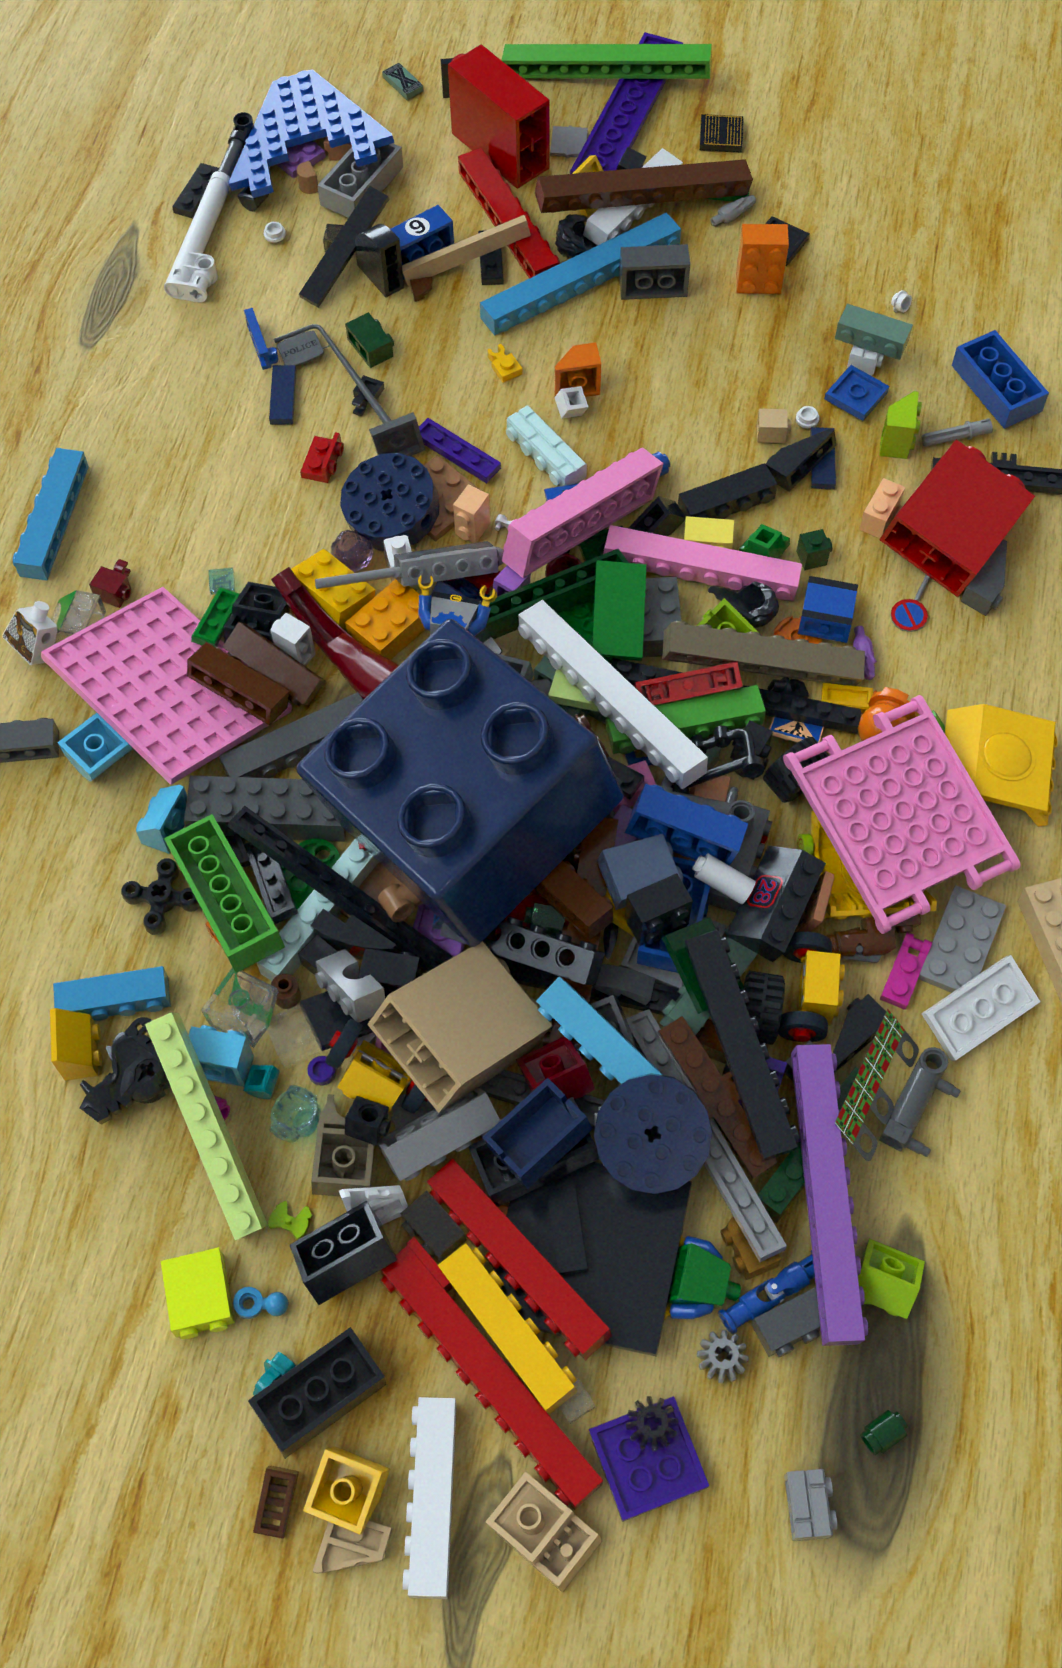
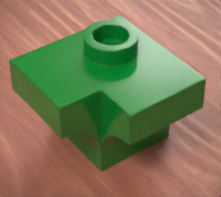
[739,524,790,559]

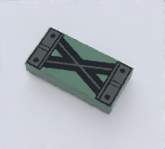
[382,63,424,100]

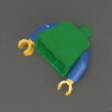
[664,1236,741,1320]

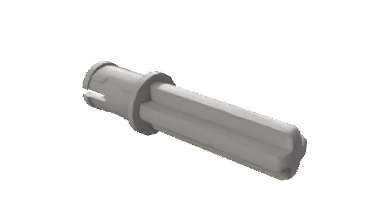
[922,418,993,447]

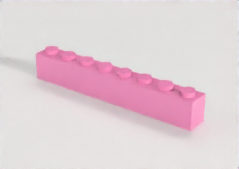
[604,525,802,601]

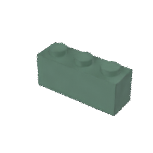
[835,304,913,360]

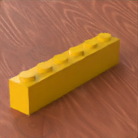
[438,1243,578,1415]

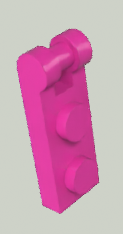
[880,932,932,1010]

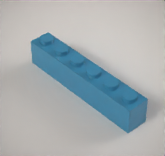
[13,448,89,581]

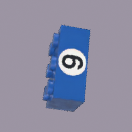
[390,205,454,280]

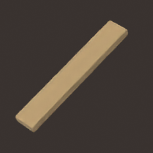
[402,215,531,286]

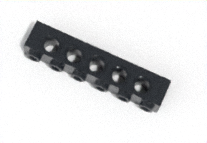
[440,916,605,985]

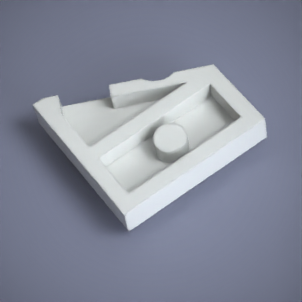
[339,1185,410,1225]

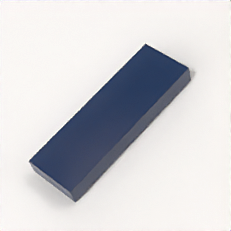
[269,365,296,425]
[810,427,836,489]

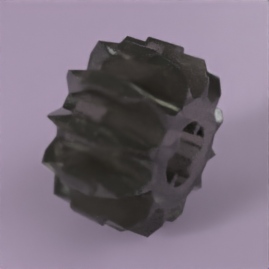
[626,1396,678,1452]

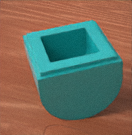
[243,1065,280,1099]

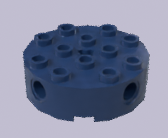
[340,453,440,551]
[594,1073,712,1194]

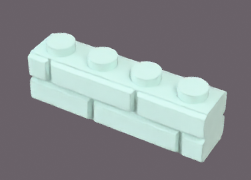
[506,406,587,486]

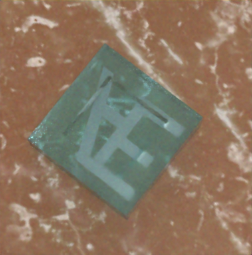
[208,568,235,595]

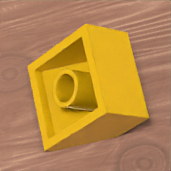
[50,1008,102,1081]
[303,1446,390,1535]

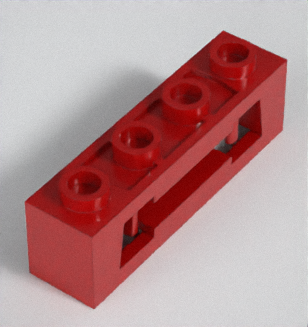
[634,661,743,705]

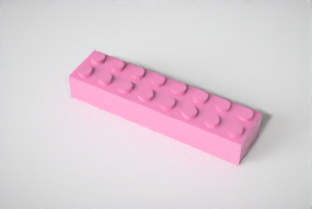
[502,447,663,578]

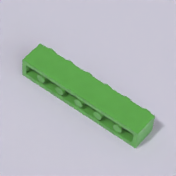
[606,685,766,754]

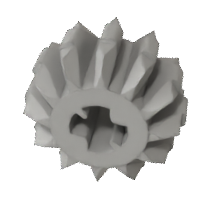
[697,1330,749,1384]

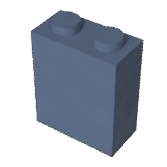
[597,834,683,910]

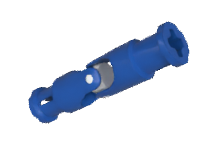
[718,1250,815,1335]

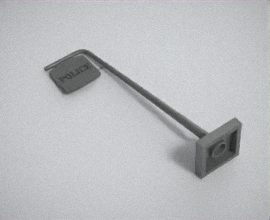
[274,324,425,456]

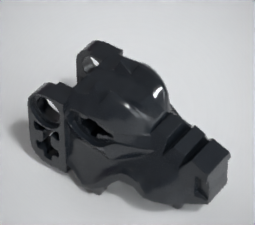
[80,1017,171,1125]

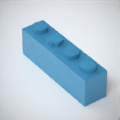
[53,966,171,1021]

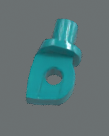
[253,1352,296,1396]

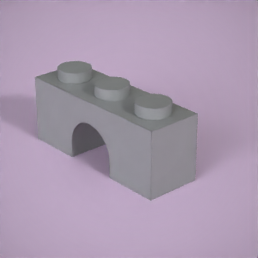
[315,949,385,1023]

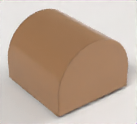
[297,161,318,194]

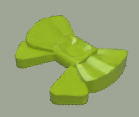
[268,1201,312,1240]

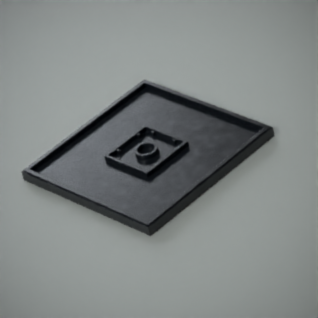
[493,1162,692,1357]

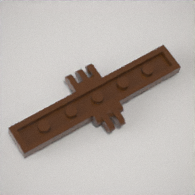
[658,1016,778,1178]

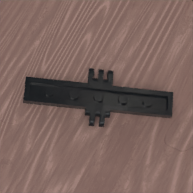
[931,452,1062,494]

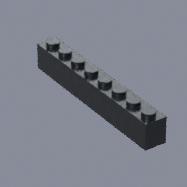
[685,930,800,1161]

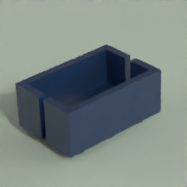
[482,1078,592,1189]

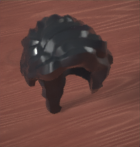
[555,214,598,259]
[708,582,779,628]

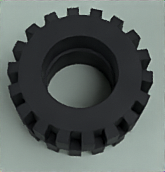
[763,736,829,803]
[744,971,785,1045]

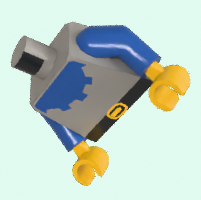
[418,575,497,636]

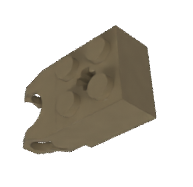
[311,1094,375,1196]

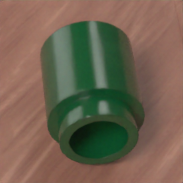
[860,1410,908,1455]

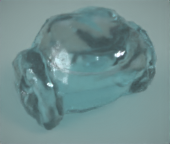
[270,1085,322,1143]

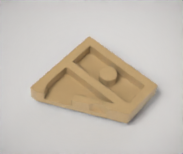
[313,1521,392,1574]

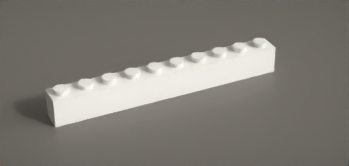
[518,600,708,789]

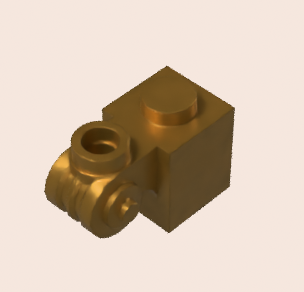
[720,1217,781,1280]

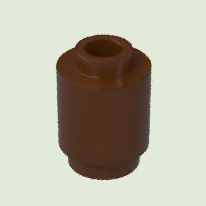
[270,974,301,1009]

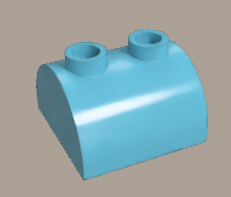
[58,713,132,781]

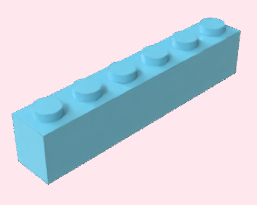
[536,976,663,1084]

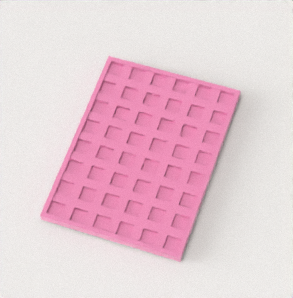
[41,587,292,785]

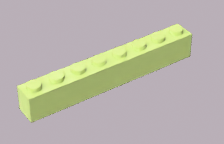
[145,1012,268,1240]

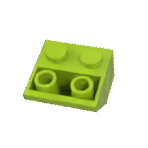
[879,391,922,459]

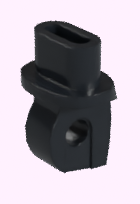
[767,677,809,698]

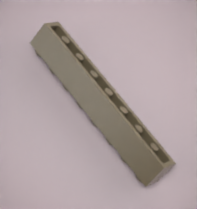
[662,621,865,686]

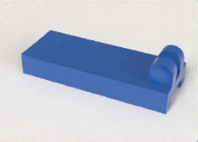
[244,308,279,370]

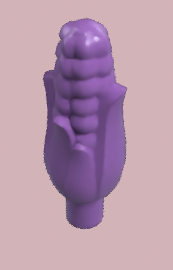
[853,626,877,680]

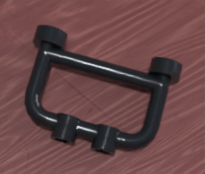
[672,726,764,794]

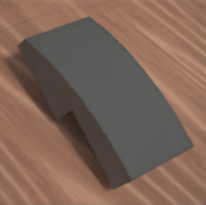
[592,964,655,1005]

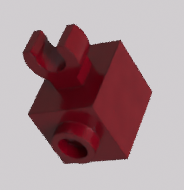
[89,559,132,608]

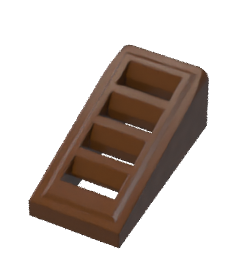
[253,1466,299,1539]

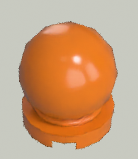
[858,687,919,741]

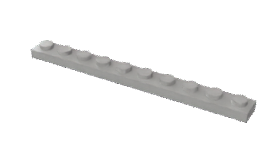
[627,1009,787,1262]

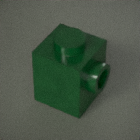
[796,529,833,571]

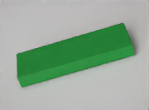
[191,587,240,647]

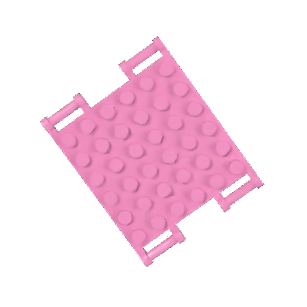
[783,695,1021,934]

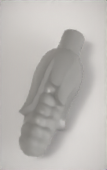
[710,195,756,226]

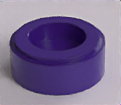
[307,1056,336,1086]

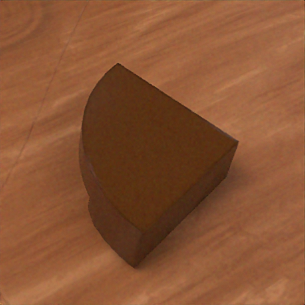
[410,276,433,302]

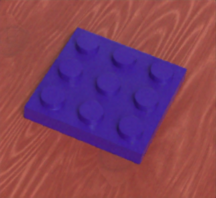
[589,1396,709,1522]

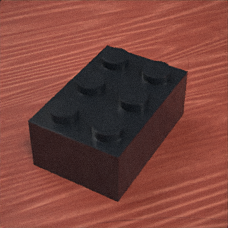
[290,1201,397,1305]

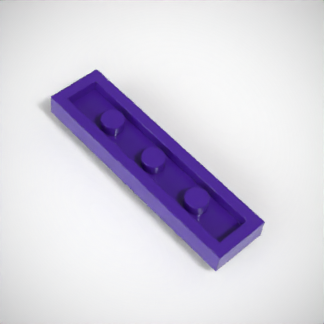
[419,418,501,484]

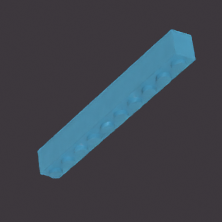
[480,212,681,336]

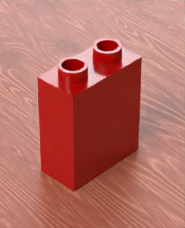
[448,44,550,189]
[879,439,1035,597]

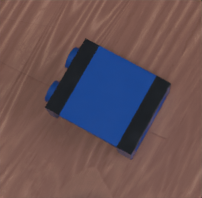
[798,576,858,643]

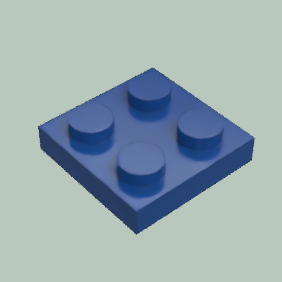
[824,365,890,421]

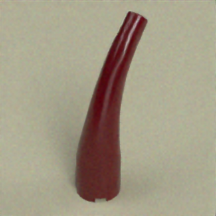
[271,567,399,700]

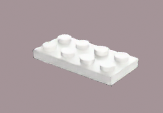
[922,955,1040,1061]

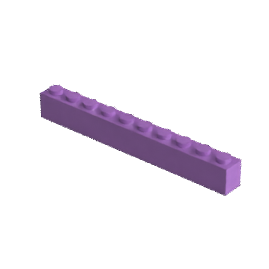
[791,1044,868,1346]

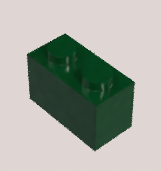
[345,312,394,368]

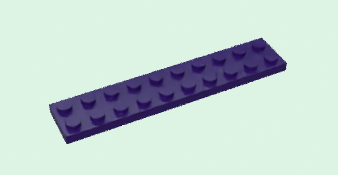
[570,32,683,174]

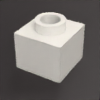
[555,386,588,419]

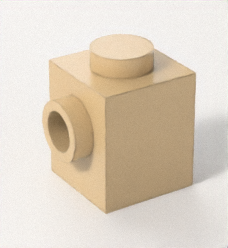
[757,409,792,443]

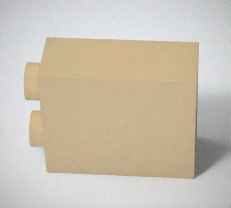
[367,941,553,1113]

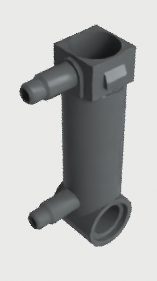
[657,775,755,837]
[879,1047,961,1157]

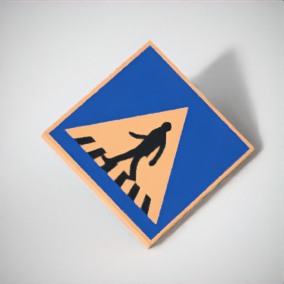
[769,717,824,743]

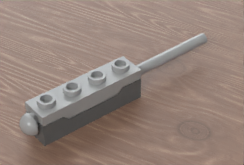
[315,541,504,589]

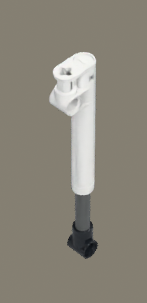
[164,112,253,302]

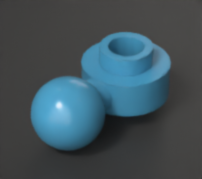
[233,1287,289,1319]

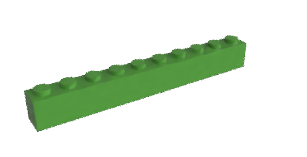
[502,44,712,79]

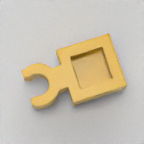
[488,344,523,383]

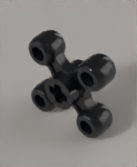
[121,858,200,935]

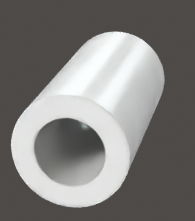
[692,853,756,905]

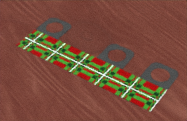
[835,1009,919,1161]

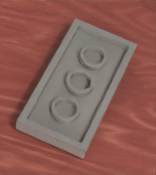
[918,885,1006,993]

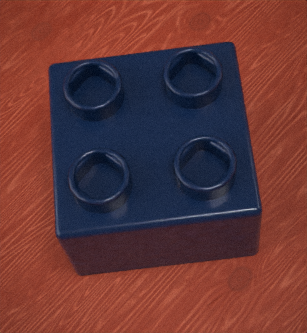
[296,619,624,947]

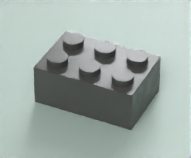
[619,244,690,300]
[643,577,681,657]

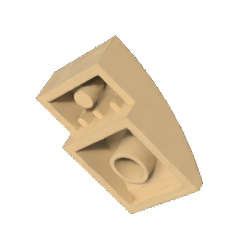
[486,1472,602,1592]

